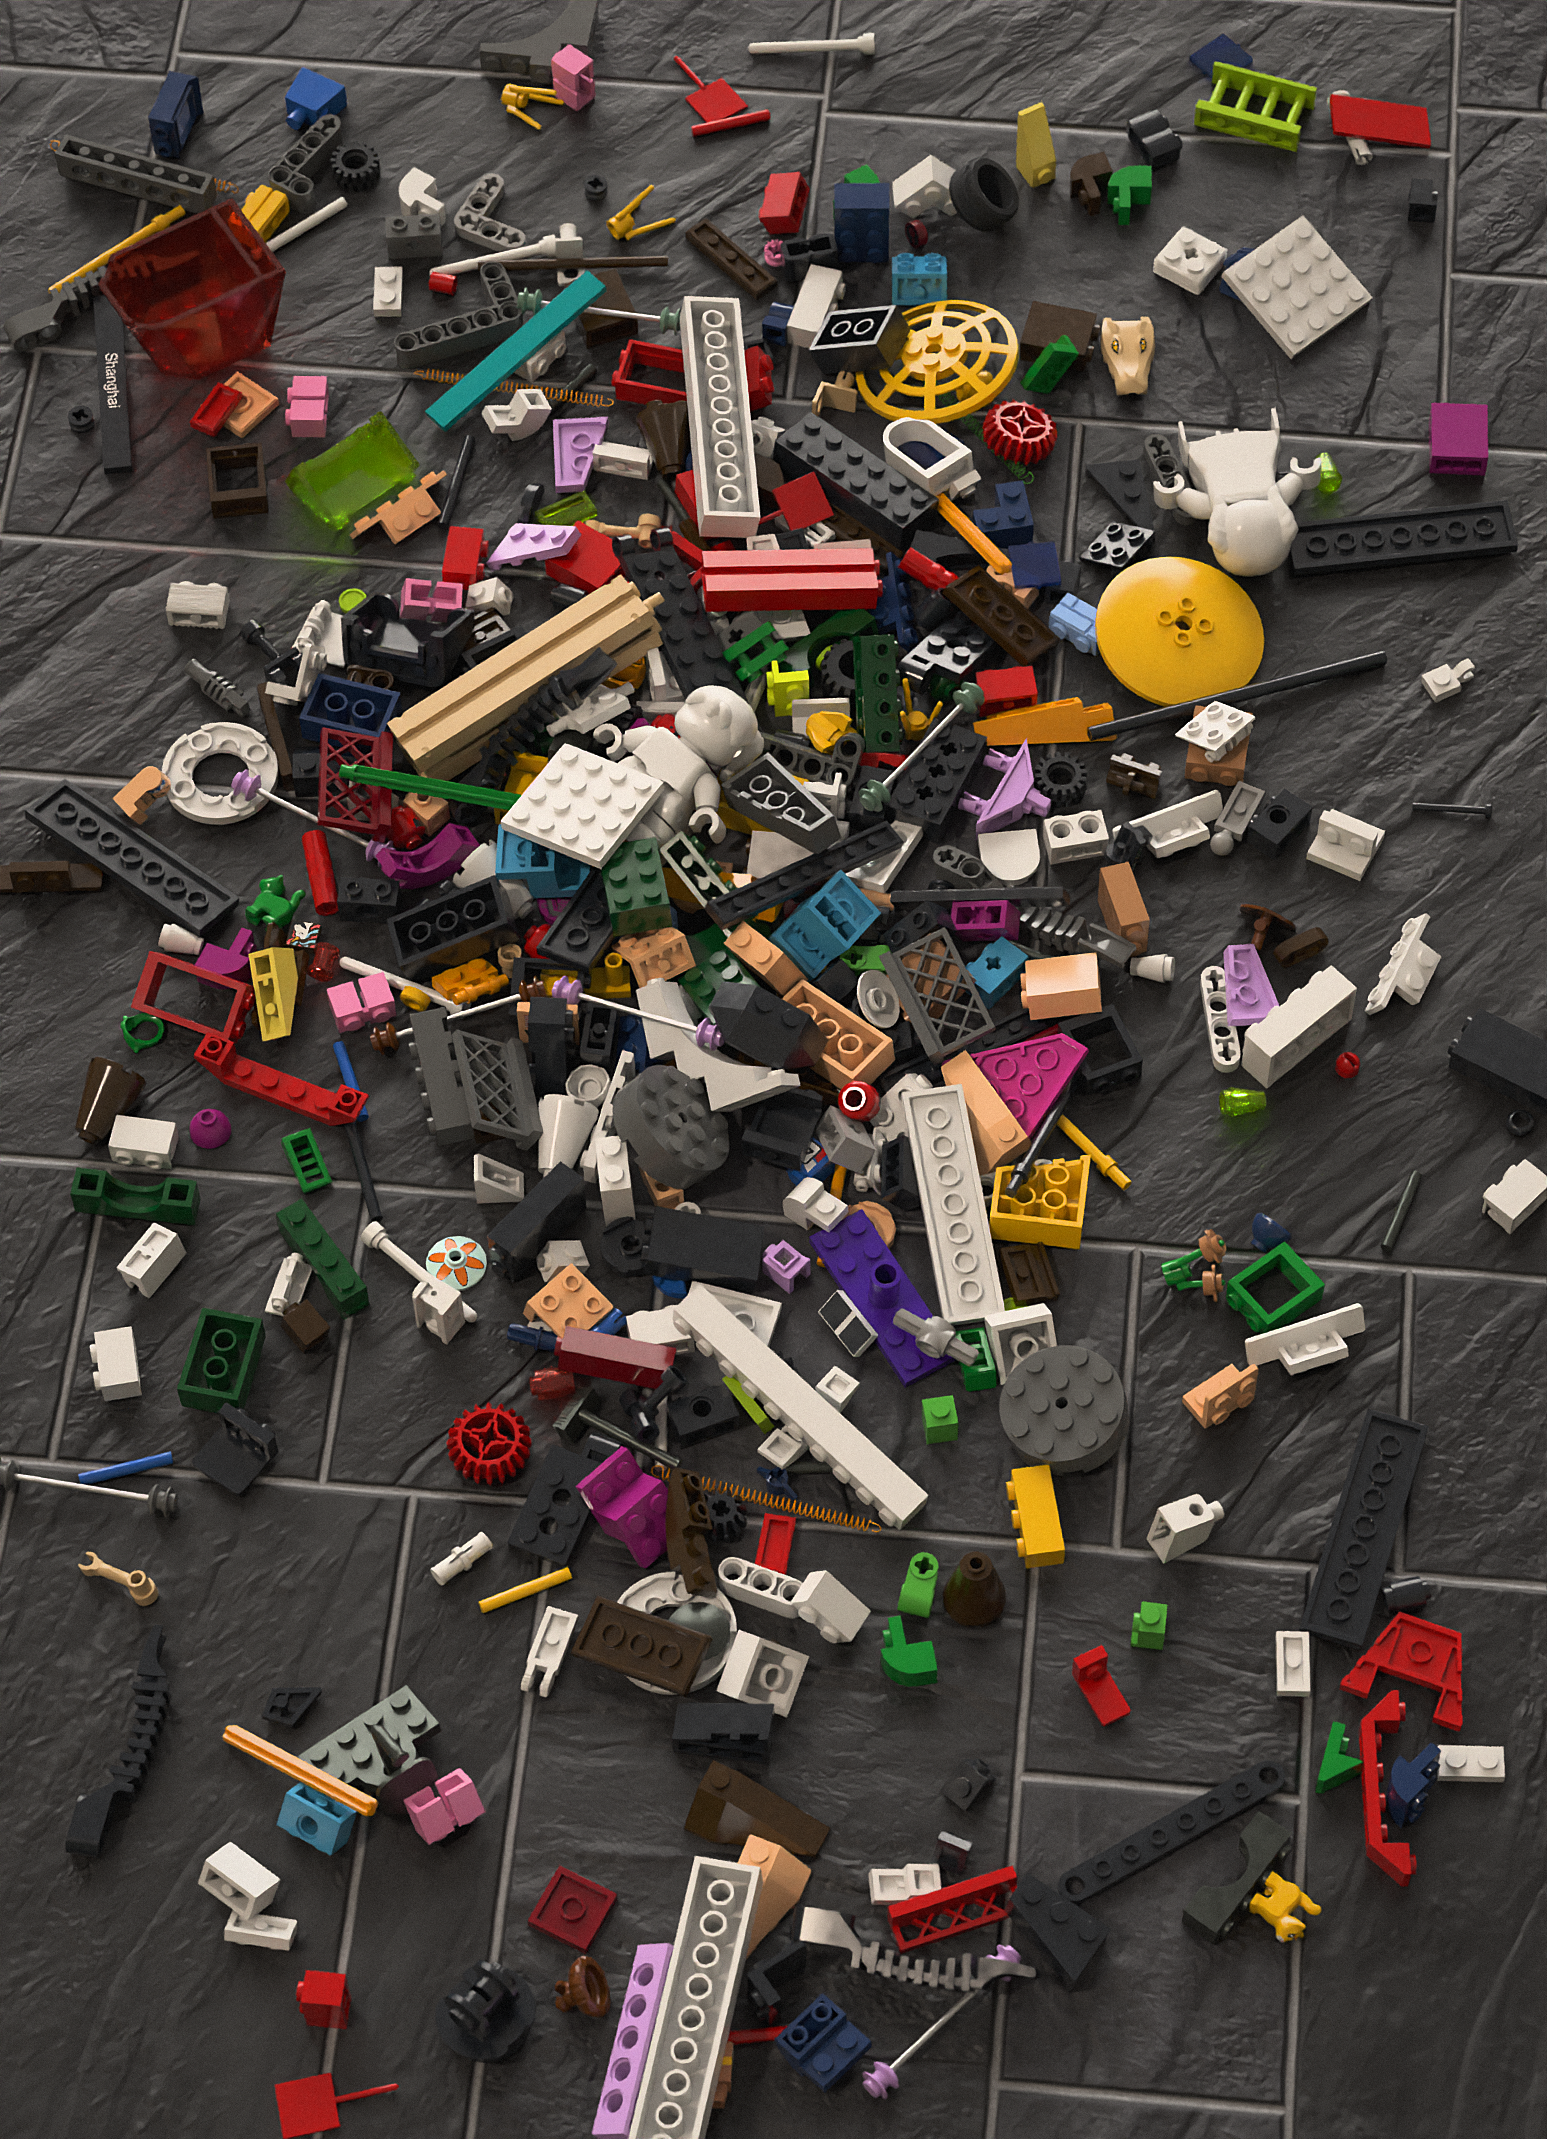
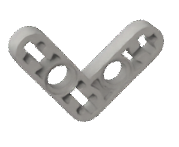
[454,174,526,252]

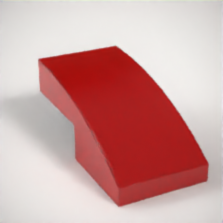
[860,752,908,770]

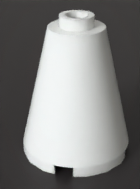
[452,840,534,919]
[538,1094,599,1178]

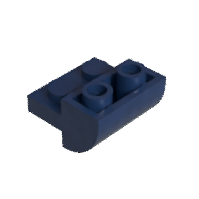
[1385,1742,1441,1828]
[775,1993,872,2093]

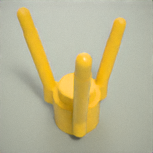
[501,84,564,129]
[606,185,676,241]
[900,678,943,740]

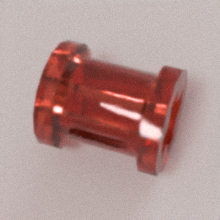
[307,942,340,982]

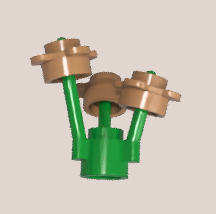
[1161,1229,1226,1302]

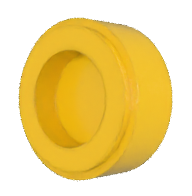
[400,986,431,1012]

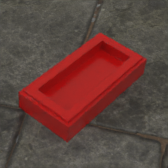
[190,382,243,437]
[755,1513,796,1575]

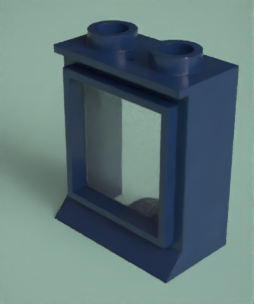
[148,71,204,159]

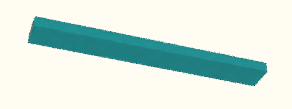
[425,270,607,432]

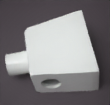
[1147,1494,1224,1564]

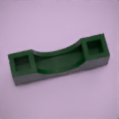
[767,609,879,690]
[70,1167,201,1225]
[276,1198,370,1320]

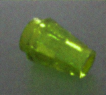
[1315,452,1342,494]
[1219,1087,1266,1117]

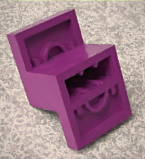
[576,1446,668,1569]

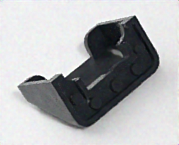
[341,591,475,687]

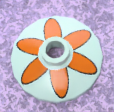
[426,1236,487,1291]

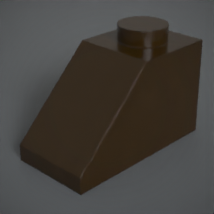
[754,453,784,511]

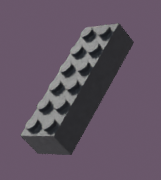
[773,412,939,550]

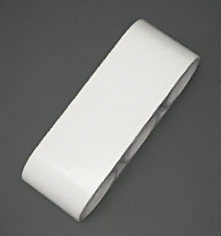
[718,1557,803,1619]

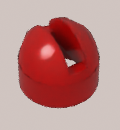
[1335,1052,1360,1078]

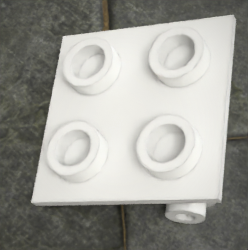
[292,600,345,668]
[1175,701,1256,762]

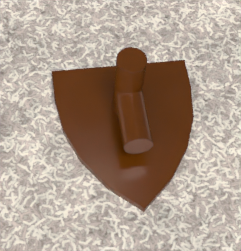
[1239,904,1297,951]

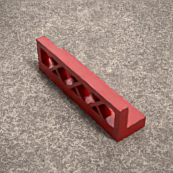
[887,1865,1017,1954]

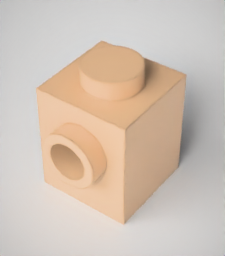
[403,792,450,837]

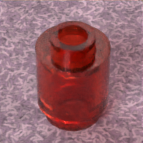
[529,1367,575,1401]

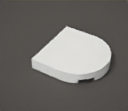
[978,829,1040,886]

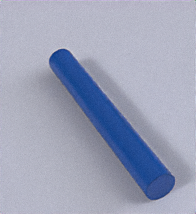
[333,1041,369,1122]
[78,1451,173,1485]

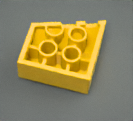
[989,1154,1091,1249]

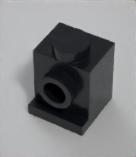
[1408,178,1438,223]

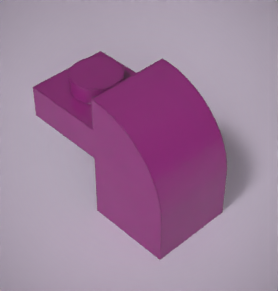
[195,928,257,989]

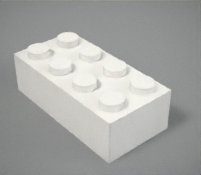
[1241,965,1357,1088]

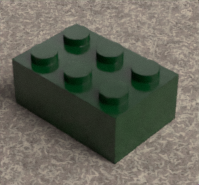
[600,837,672,937]
[677,946,760,1048]
[177,1308,266,1413]

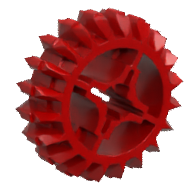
[982,399,1058,466]
[447,1401,532,1485]

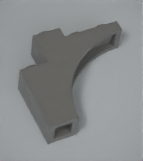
[479,0,599,84]

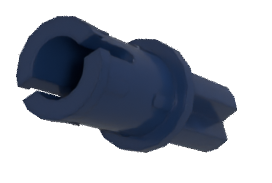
[507,1323,558,1352]

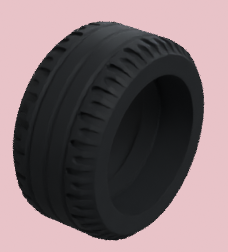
[949,157,1019,232]

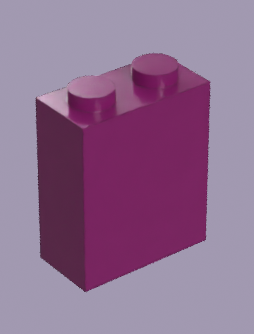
[1429,402,1488,475]

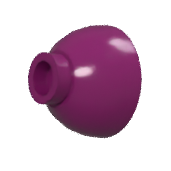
[189,1108,232,1149]

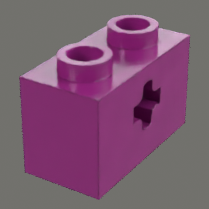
[951,900,1021,942]

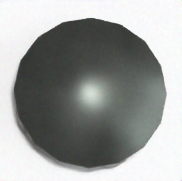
[669,1602,730,1661]

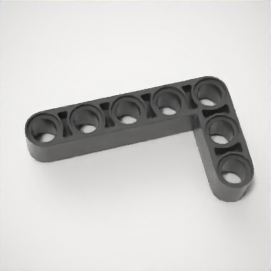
[394,261,524,369]

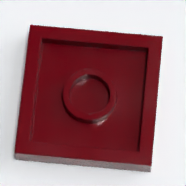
[527,1865,618,1954]

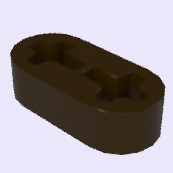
[1273,927,1329,968]

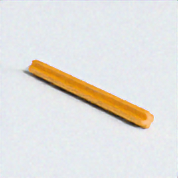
[935,492,1012,575]
[223,1725,378,1816]

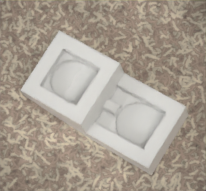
[868,1864,941,1905]

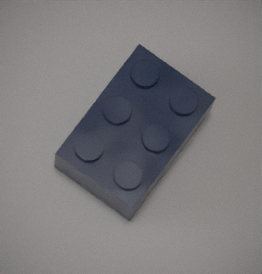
[834,183,889,263]
[299,673,403,754]

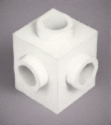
[751,417,787,458]

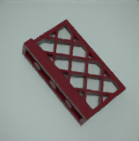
[317,727,393,843]

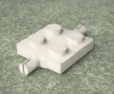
[547,682,634,737]

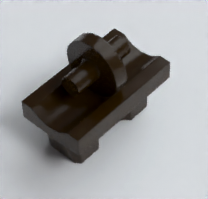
[1106,753,1162,799]

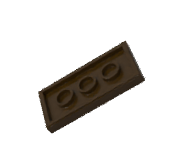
[942,565,1061,667]
[571,1596,713,1698]

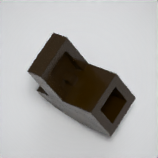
[1069,151,1113,216]

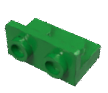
[1020,335,1079,394]

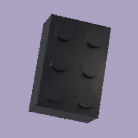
[808,305,911,374]

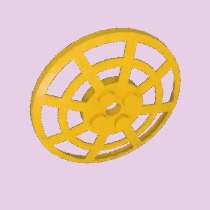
[856,300,1019,424]

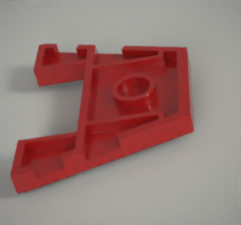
[1339,1612,1463,1732]

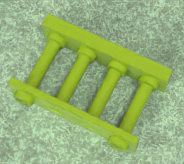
[1194,61,1317,152]

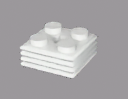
[1153,227,1228,295]

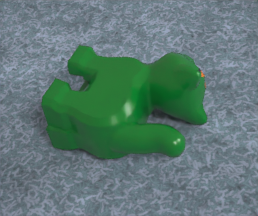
[245,875,306,931]

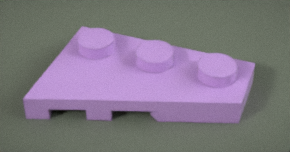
[553,417,609,493]
[486,523,581,571]
[1223,944,1280,1026]

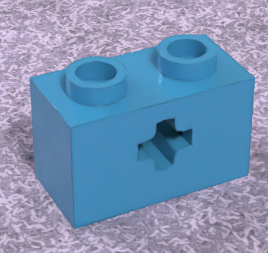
[965,936,1029,1009]

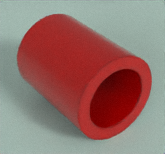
[429,272,458,295]

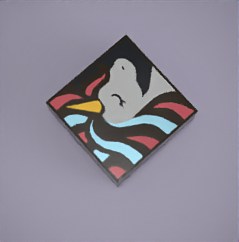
[286,920,322,954]

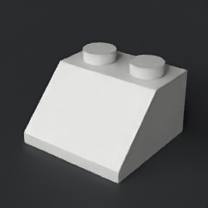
[984,1303,1057,1385]
[716,1630,809,1717]

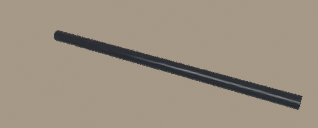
[1087,650,1387,741]

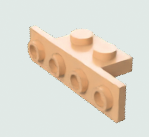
[350,470,447,545]

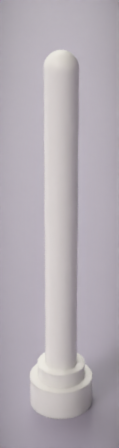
[748,33,875,55]
[430,235,556,276]
[339,957,471,1019]
[360,1221,477,1322]

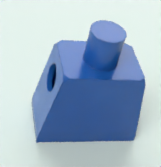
[285,67,347,130]

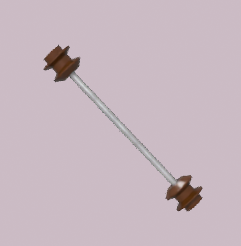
[370,976,549,1055]

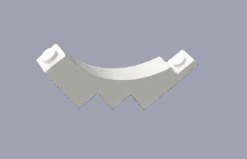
[636,978,800,1112]

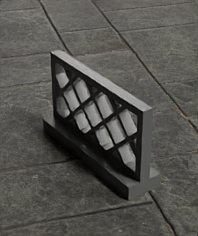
[879,927,997,1066]
[452,1029,544,1151]

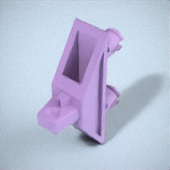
[958,738,1051,840]

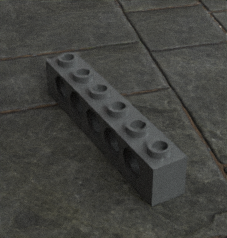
[55,135,217,216]

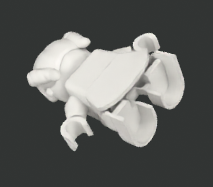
[1153,408,1321,577]
[593,685,764,867]

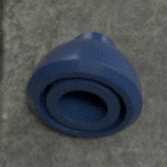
[1251,1213,1292,1254]

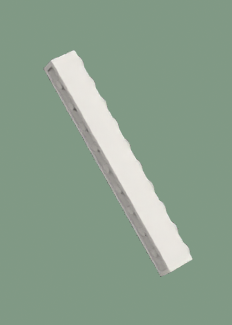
[672,1284,928,1530]

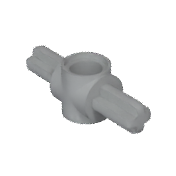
[893,1309,979,1366]

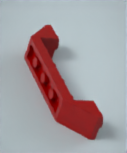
[194,1032,369,1126]
[1358,1690,1416,1886]

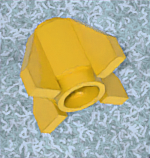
[806,711,857,755]

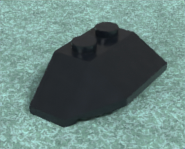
[708,982,828,1071]

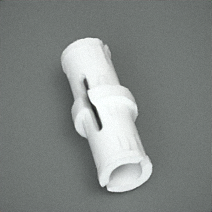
[430,1532,493,1586]

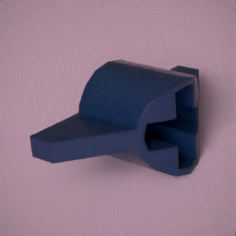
[757,1466,798,1501]

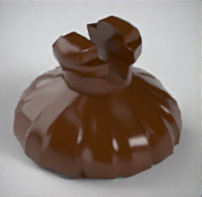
[555,1956,611,2018]

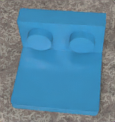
[892,253,947,305]

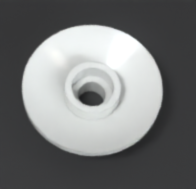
[857,970,900,1029]

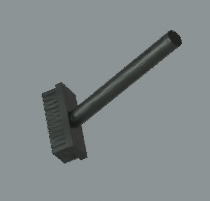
[552,1386,682,1470]

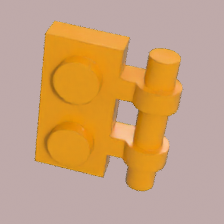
[432,957,509,1005]

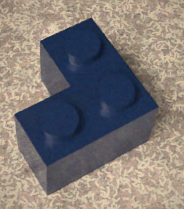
[973,481,1034,549]

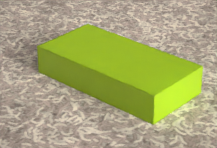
[722,1376,774,1434]

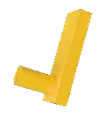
[540,953,631,999]

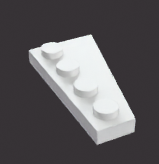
[746,534,810,644]
[580,1050,636,1184]

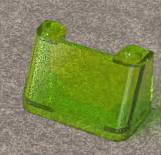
[284,411,420,530]

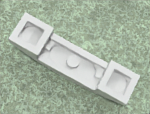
[757,1366,860,1469]

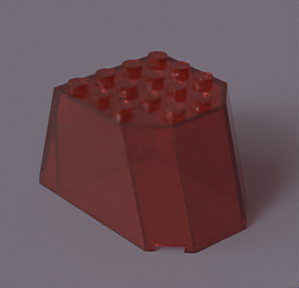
[99,198,286,380]

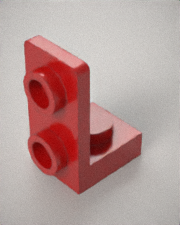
[1072,1645,1131,1727]

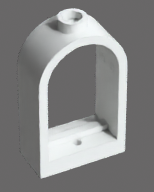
[883,417,974,496]

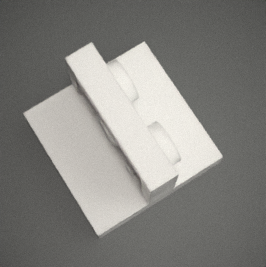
[645,647,685,702]
[1307,809,1385,881]

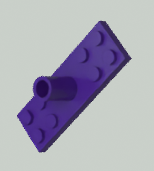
[809,1209,956,1388]

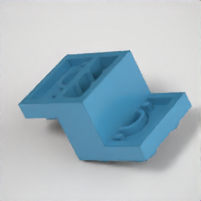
[495,824,592,898]
[768,870,881,982]

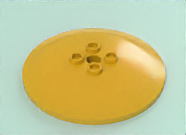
[1095,557,1264,707]

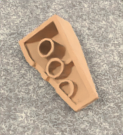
[941,1050,1031,1176]
[738,1834,812,1961]

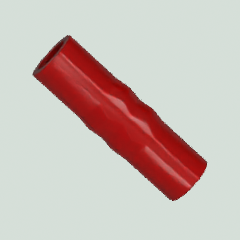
[898,547,958,590]
[302,830,339,916]

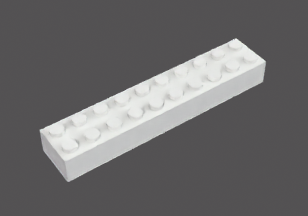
[680,296,760,538]
[628,1856,763,2139]

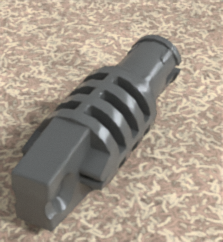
[184,659,251,717]

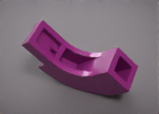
[376,823,480,889]

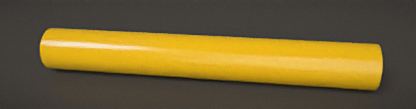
[478,1567,572,1614]

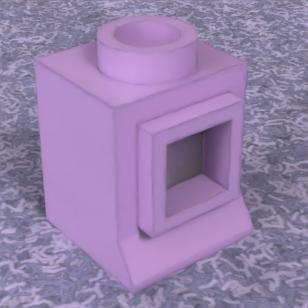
[762,1240,811,1294]

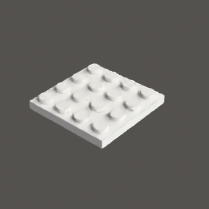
[1221,216,1373,359]
[501,743,665,869]

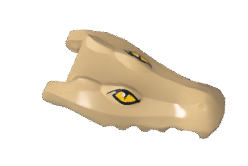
[1101,317,1155,395]

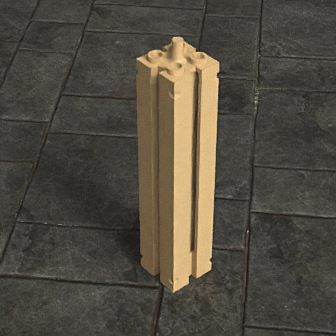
[387,575,665,781]

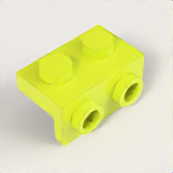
[766,660,809,717]

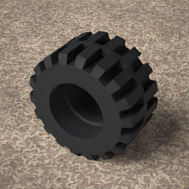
[821,639,856,716]

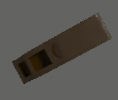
[666,1468,718,1598]

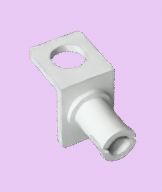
[555,223,584,286]

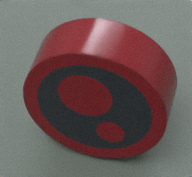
[905,219,928,248]

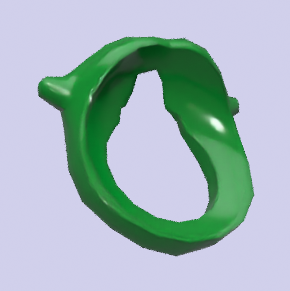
[120,1013,164,1054]

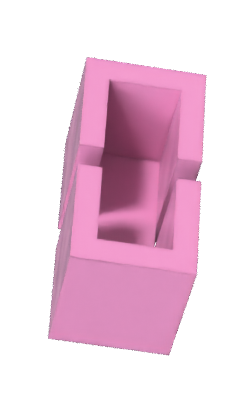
[551,44,595,111]
[285,376,329,437]
[400,578,463,622]
[327,972,396,1033]
[403,1768,485,1844]

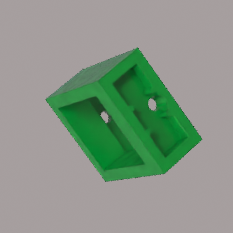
[1226,1241,1325,1334]

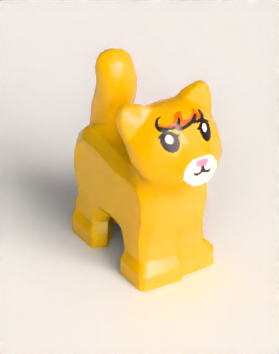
[1249,1872,1321,1943]

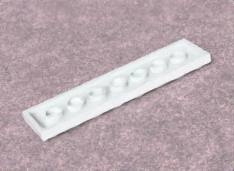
[901,1084,1005,1326]

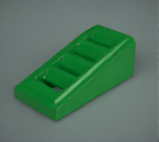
[281,1128,332,1194]
[955,1327,996,1392]

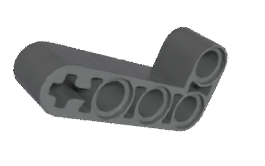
[268,115,343,213]
[754,732,865,787]

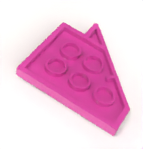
[942,1033,1089,1139]

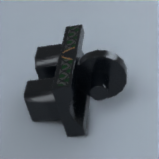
[1104,822,1153,873]

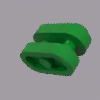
[722,621,789,683]

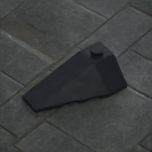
[293,746,412,798]

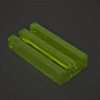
[535,490,598,526]

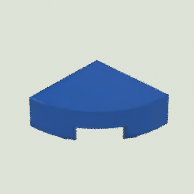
[652,1276,687,1299]

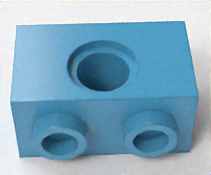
[276,1782,357,1855]

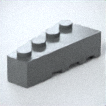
[721,753,841,854]
[408,1007,474,1146]

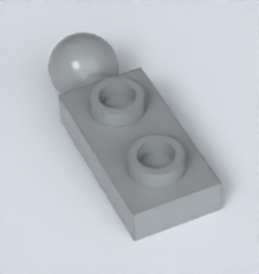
[1210,781,1265,856]

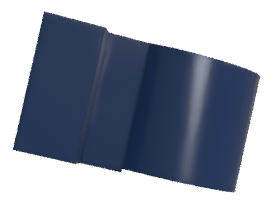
[762,301,794,346]

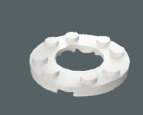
[162,722,279,825]
[617,1572,737,1695]

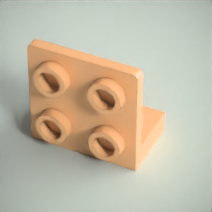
[611,927,696,988]
[523,1263,613,1338]
[1182,1364,1258,1429]

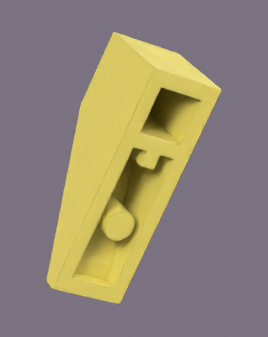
[1016,102,1056,188]
[248,947,298,1042]

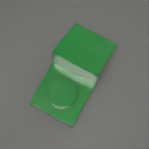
[1315,1721,1363,1794]

